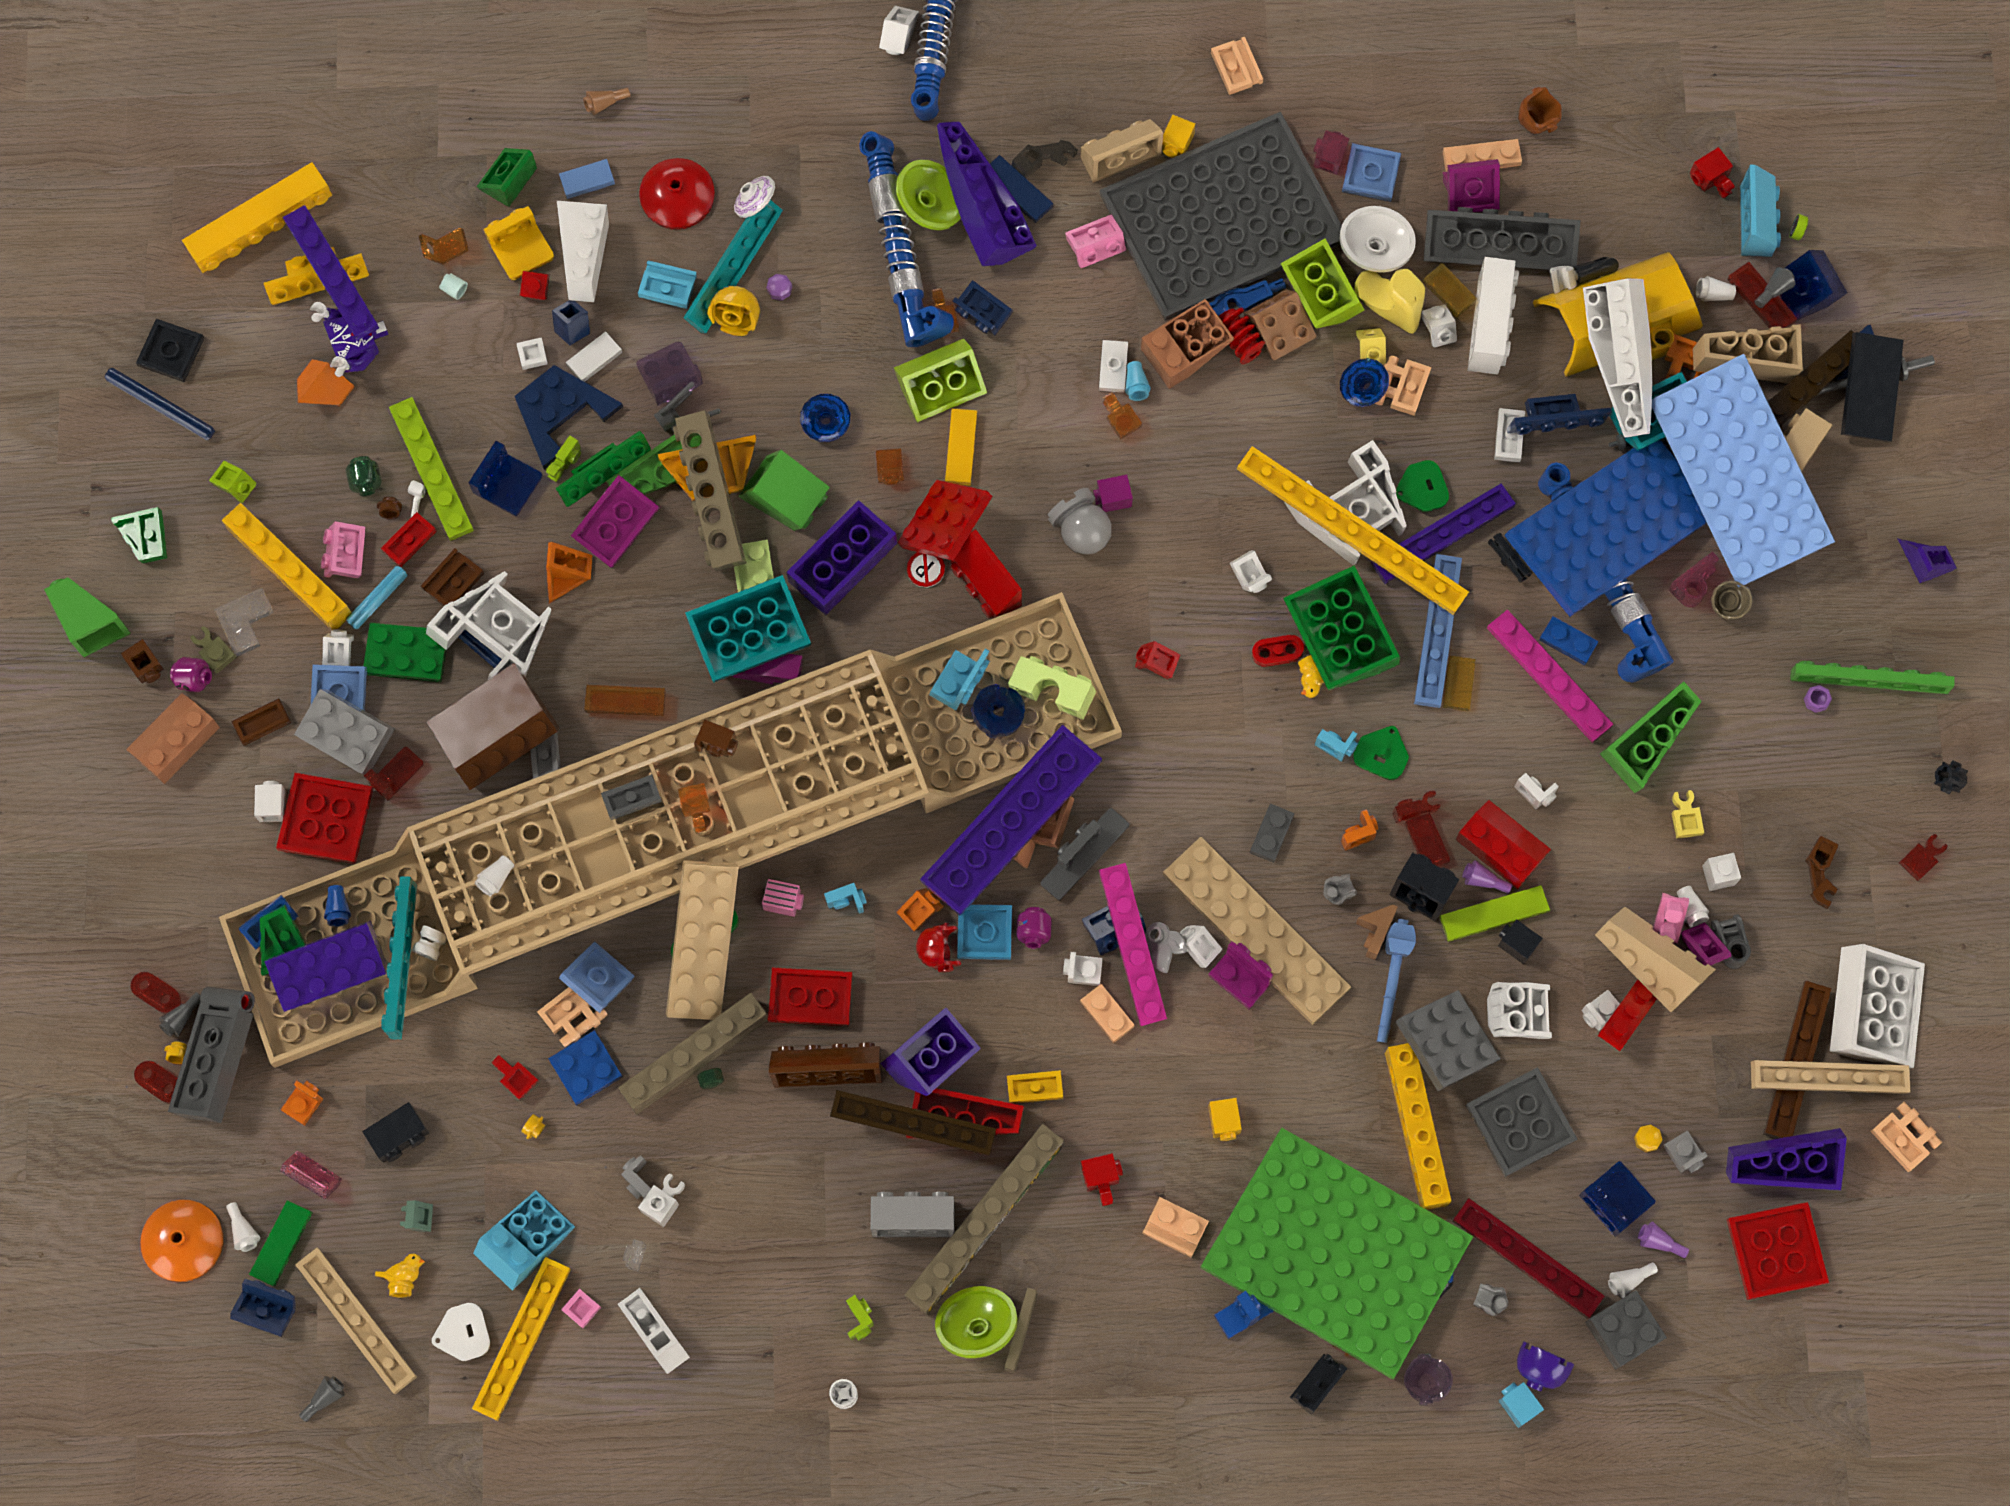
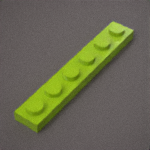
[389,397,474,541]

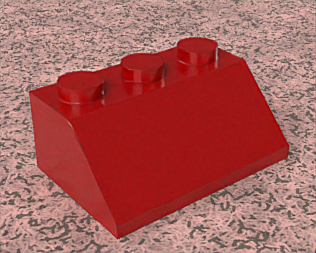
[950,529,1022,618]
[1456,800,1551,890]

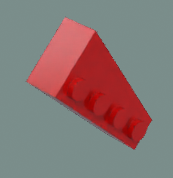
[906,1088,1025,1139]

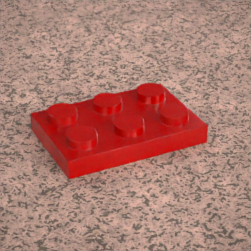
[768,967,853,1027]

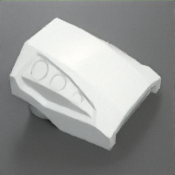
[1487,982,1552,1039]

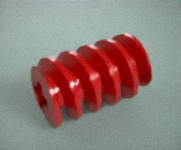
[1218,307,1266,365]

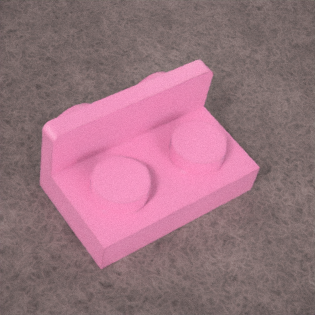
[1065,214,1126,268]
[321,521,365,579]

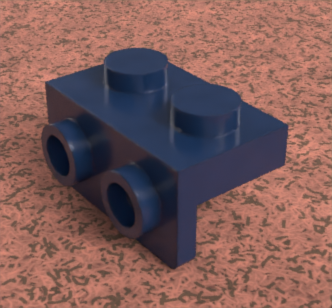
[952,280,1013,335]
[230,1279,296,1337]

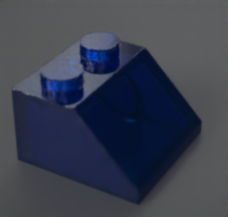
[1780,250,1847,321]

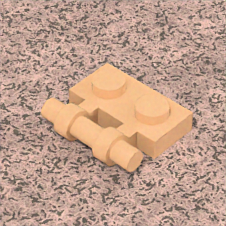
[1374,356,1431,416]
[537,987,608,1048]
[1870,1102,1942,1172]

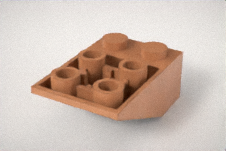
[1141,299,1234,389]

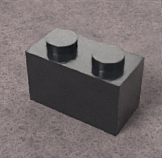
[362,1102,430,1163]

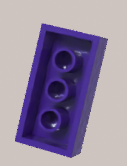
[786,500,897,615]
[264,921,388,1012]

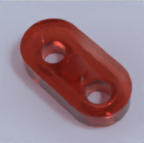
[130,972,181,1014]
[134,1061,178,1104]

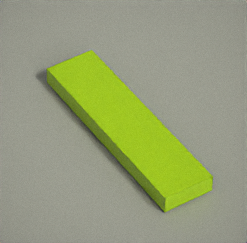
[1439,885,1550,942]

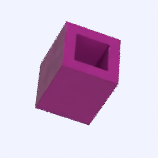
[1093,475,1133,512]

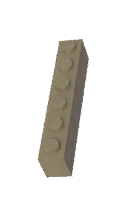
[618,993,768,1115]

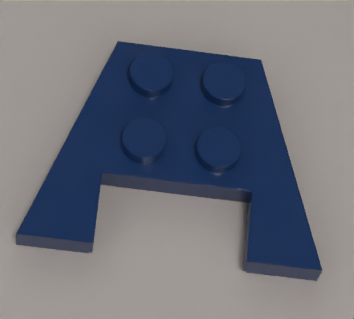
[514,365,623,470]

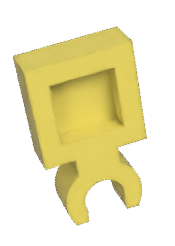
[1672,790,1704,839]

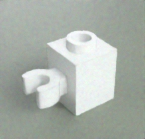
[638,1174,685,1227]

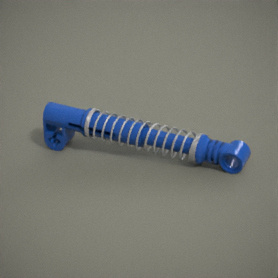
[911,0,956,121]

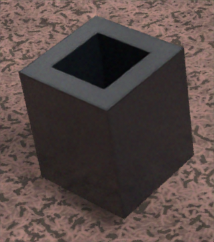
[1498,919,1543,965]

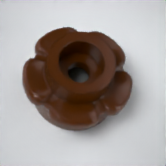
[377,496,403,519]

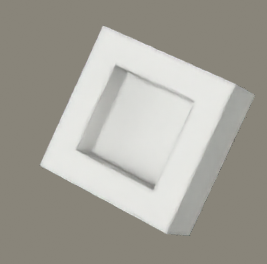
[517,338,548,370]

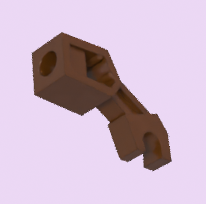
[1805,836,1839,909]

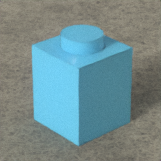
[1498,1382,1544,1428]

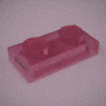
[280,1151,342,1200]

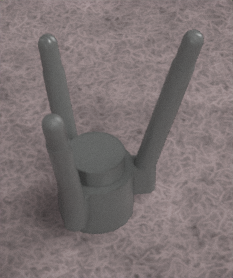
[654,382,721,432]

